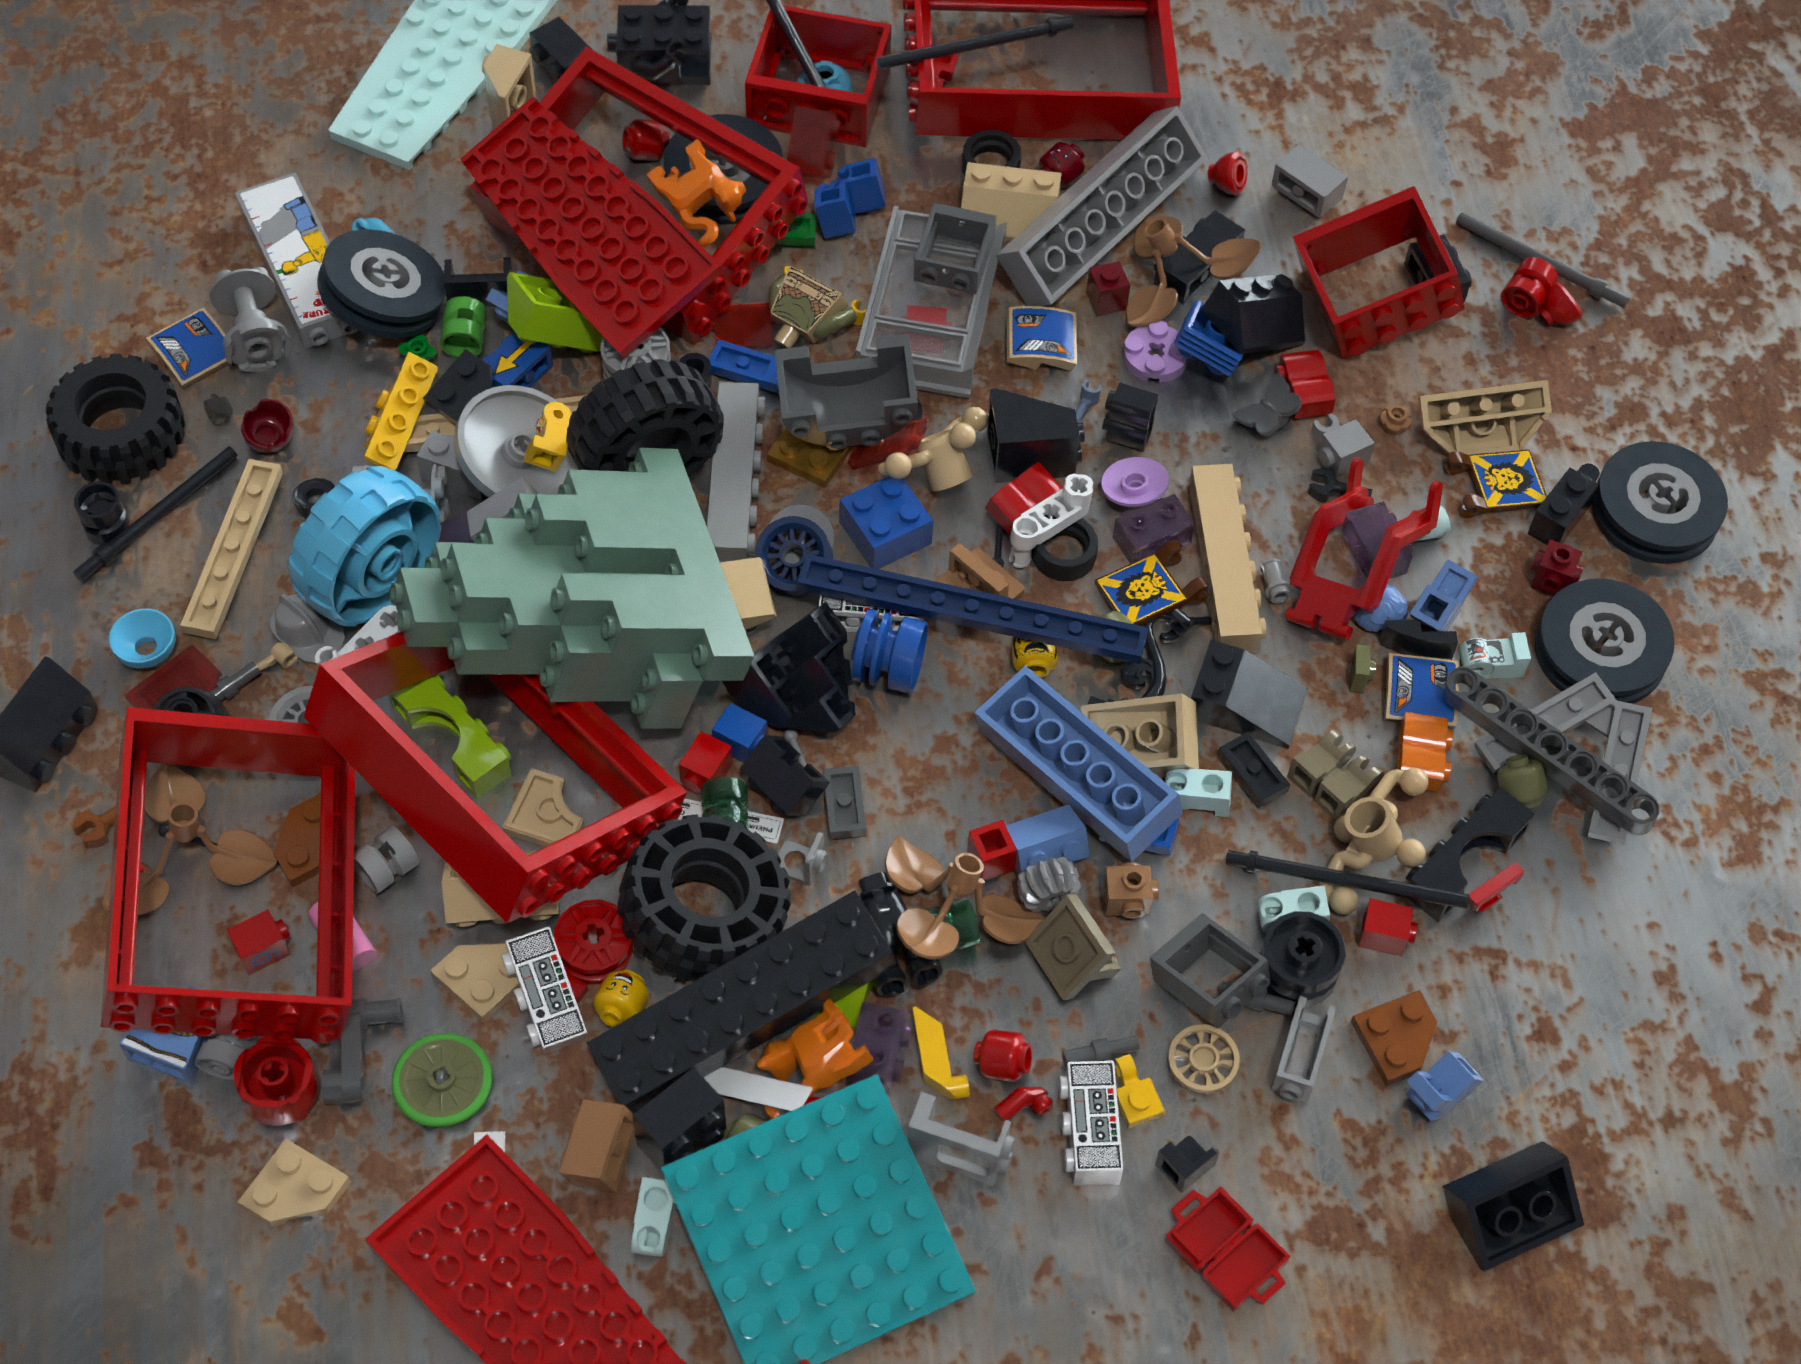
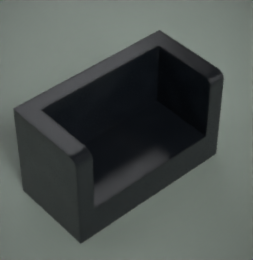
[444,257,512,307]

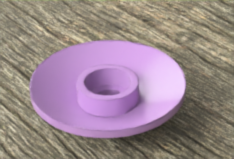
[1101,457,1169,507]

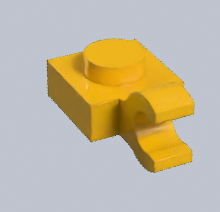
[1114,1054,1165,1129]

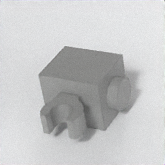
[1312,413,1375,477]

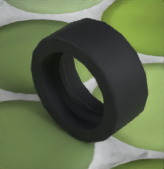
[962,130,1021,175]
[1032,516,1098,581]

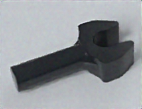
[1308,467,1373,503]

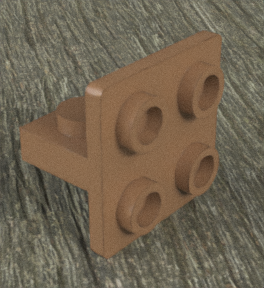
[935,542,1025,630]

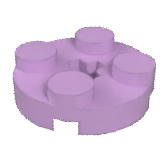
[1124,320,1188,383]

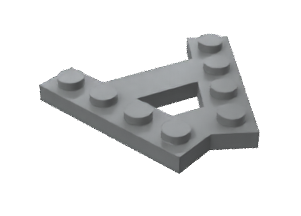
[1474,672,1652,845]

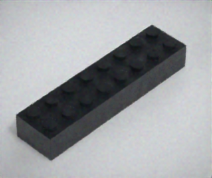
[587,890,897,1114]

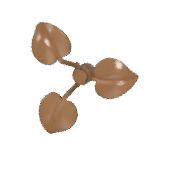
[1126,215,1262,327]
[102,764,277,917]
[885,835,1046,959]

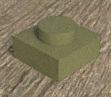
[1350,644,1376,693]

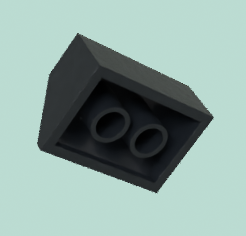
[1201,274,1306,354]
[0,656,98,793]
[1443,1141,1584,1271]

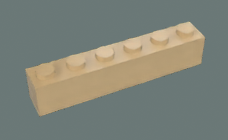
[1188,464,1266,653]

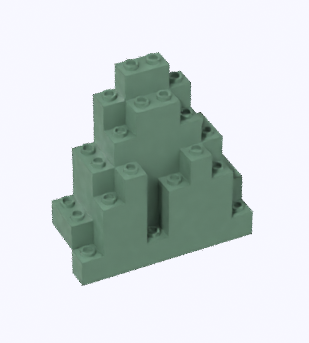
[390,448,755,729]

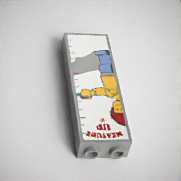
[235,172,359,349]

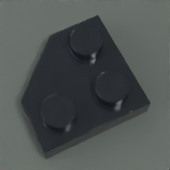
[423,349,495,424]

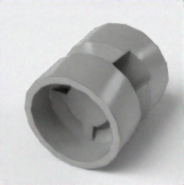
[354,825,420,894]
[194,1034,259,1081]

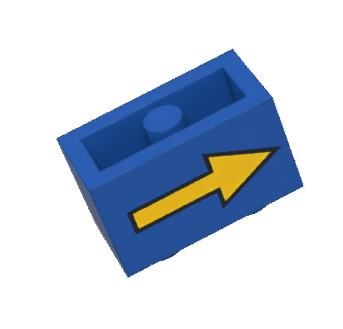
[482,332,553,388]

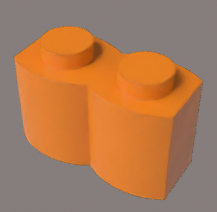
[1395,712,1453,792]

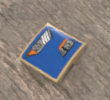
[1006,306,1077,371]
[146,307,229,389]
[1384,653,1459,728]

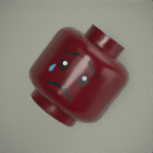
[1039,142,1085,189]

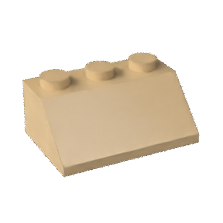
[482,44,537,130]
[961,162,1061,241]
[441,851,560,927]

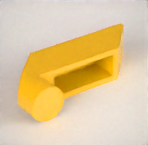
[912,1006,970,1100]

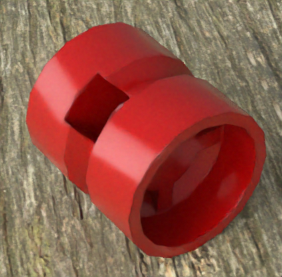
[1500,257,1558,318]

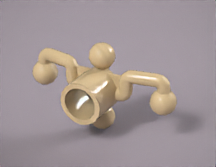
[878,407,988,491]
[1319,768,1429,915]

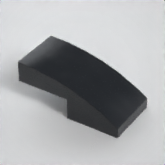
[1379,620,1458,660]

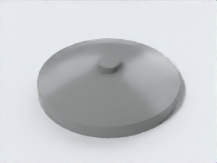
[454,385,579,497]

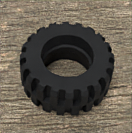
[45,354,185,484]

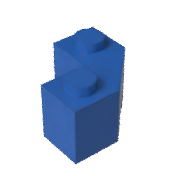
[814,158,886,238]

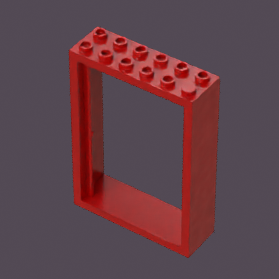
[902,0,1181,140]
[469,46,808,346]
[303,632,687,924]
[100,707,355,1043]

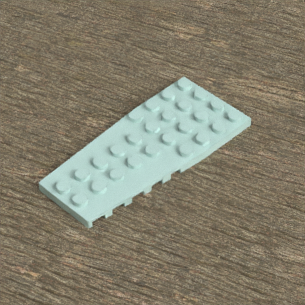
[329,0,558,170]

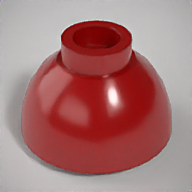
[1208,151,1248,196]
[1539,283,1582,326]

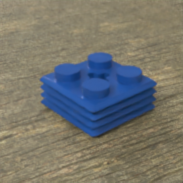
[1174,301,1243,376]

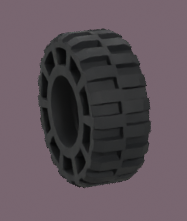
[566,359,724,478]
[617,814,791,981]

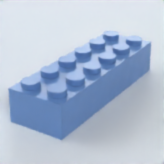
[974,665,1183,862]

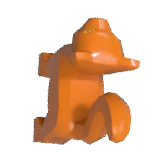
[646,139,746,247]
[757,998,874,1120]

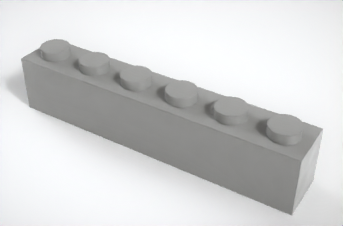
[707,382,765,562]

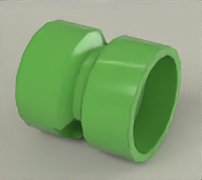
[440,296,487,358]

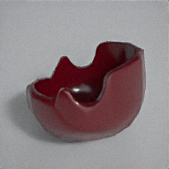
[241,399,294,453]

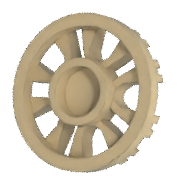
[1168,1024,1240,1095]

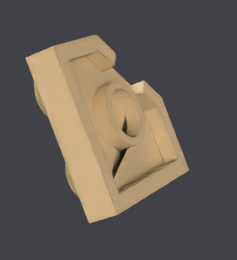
[430,944,520,1023]
[238,1139,351,1227]

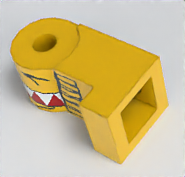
[523,402,572,472]

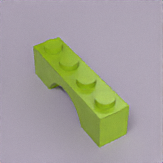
[388,674,512,800]

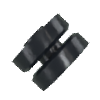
[1259,911,1346,1008]

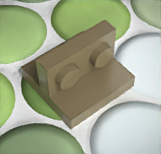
[1024,894,1122,1001]

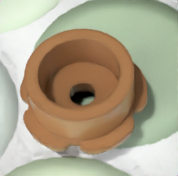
[1380,404,1412,435]

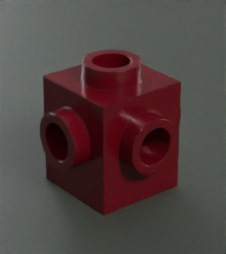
[1531,539,1584,596]

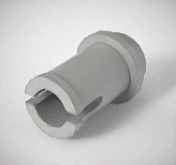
[1260,558,1293,604]

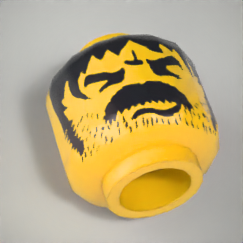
[1011,637,1058,678]

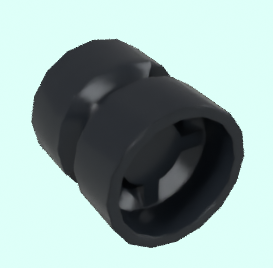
[74,481,129,545]

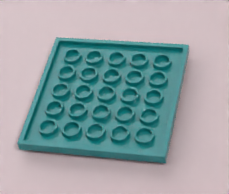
[660,1074,977,1364]

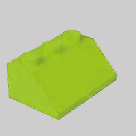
[507,272,603,353]

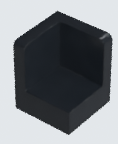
[1155,1136,1219,1193]

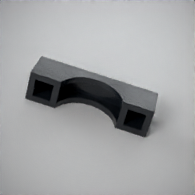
[1406,787,1535,922]

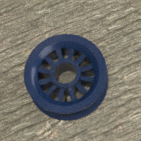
[755,516,833,596]

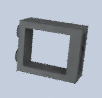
[914,202,997,294]
[1150,913,1270,1029]

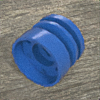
[852,608,928,694]

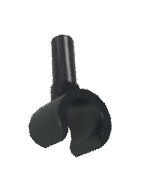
[1166,608,1212,636]

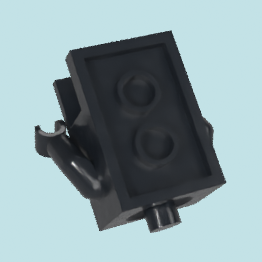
[607,0,712,85]

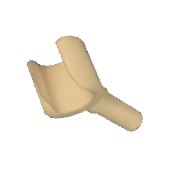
[256,642,298,671]

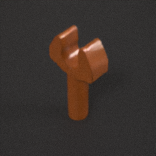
[72,806,116,848]

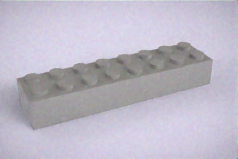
[996,106,1208,306]

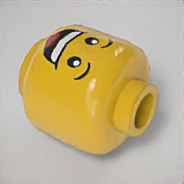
[593,970,649,1027]

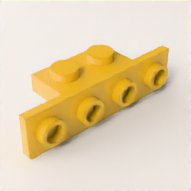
[363,352,438,470]

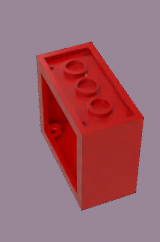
[745,5,892,148]
[1293,186,1465,359]

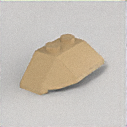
[1418,380,1552,455]

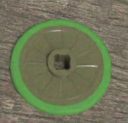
[391,1033,493,1127]

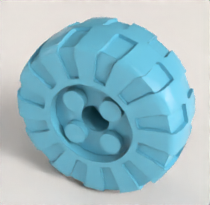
[288,466,442,627]

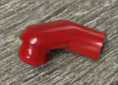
[994,1087,1053,1121]

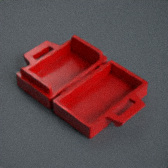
[1165,1187,1290,1311]

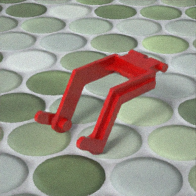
[1285,458,1443,640]

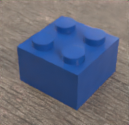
[839,476,933,569]

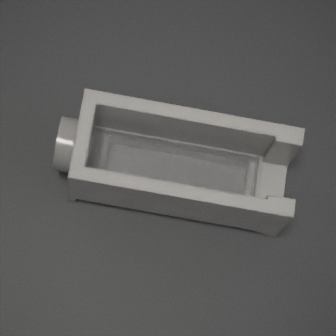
[1271,996,1337,1102]

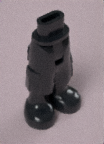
[858,872,943,997]

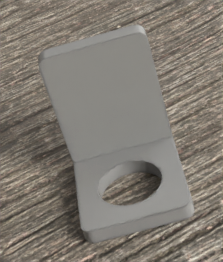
[778,832,828,886]

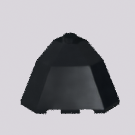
[722,602,856,732]

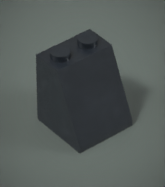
[987,388,1085,483]

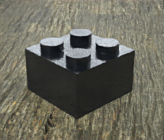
[632,1067,726,1172]

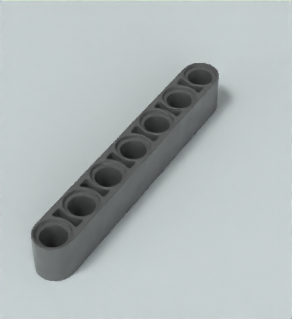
[1444,666,1660,835]

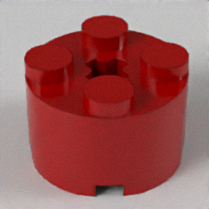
[233,1036,320,1126]

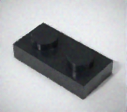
[1218,732,1290,808]

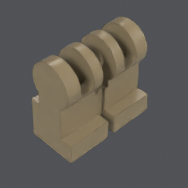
[1287,729,1384,821]

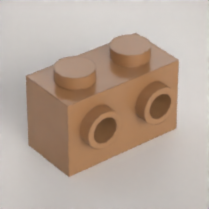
[559,1099,635,1193]

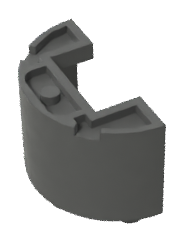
[775,334,918,450]

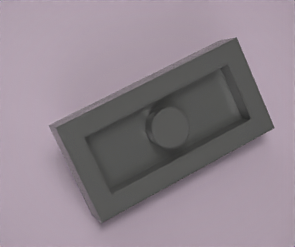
[823,766,866,839]

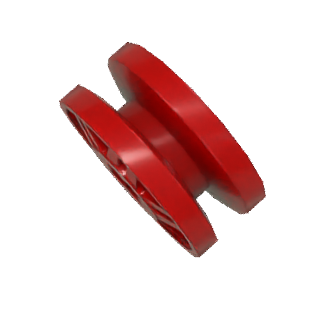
[554,899,633,985]

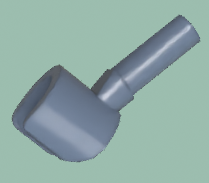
[1076,380,1102,423]

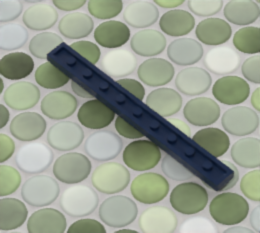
[797,554,1148,664]

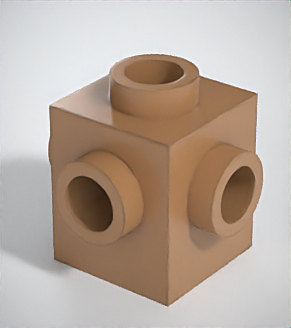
[1103,862,1159,919]

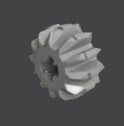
[1017,857,1082,913]

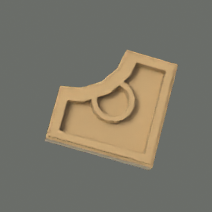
[502,768,585,847]

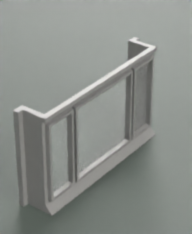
[855,206,1007,399]

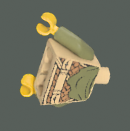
[769,266,866,349]

